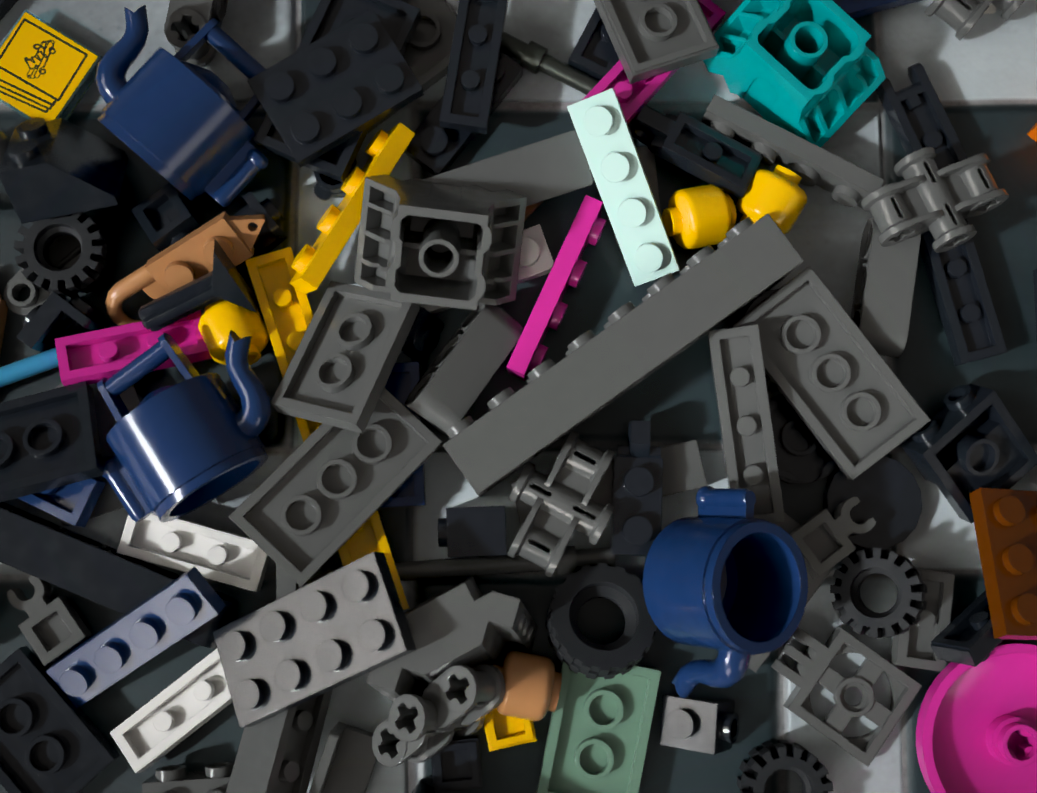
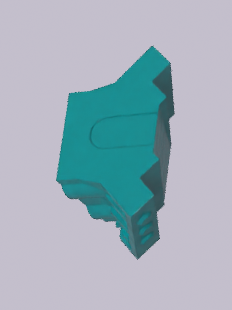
[703,0,886,147]

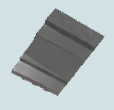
[354,174,527,310]
[366,576,538,702]

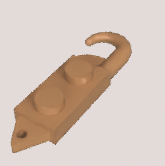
[105,211,265,326]

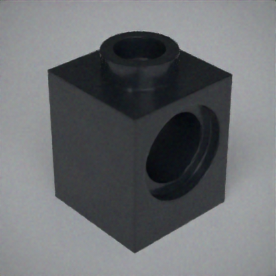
[438,506,507,558]

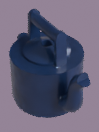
[95,5,268,207]
[97,330,271,522]
[643,486,808,698]

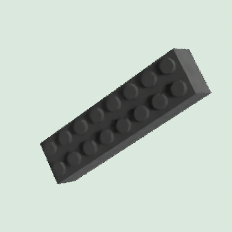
[442,214,804,497]

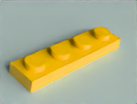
[289,122,415,294]

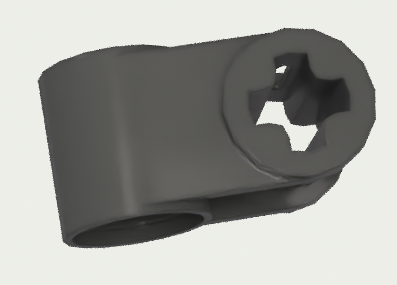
[164,0,228,67]

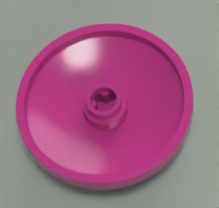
[916,641,1037,793]

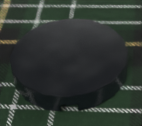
[769,394,837,484]
[823,456,922,549]

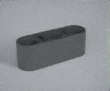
[850,218,921,358]
[405,303,524,435]

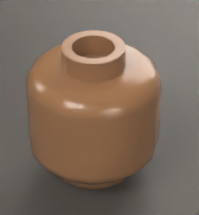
[493,651,562,721]

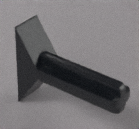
[138,239,257,331]

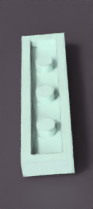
[567,87,680,287]

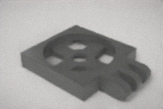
[771,627,922,766]

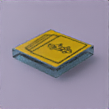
[0,9,103,121]

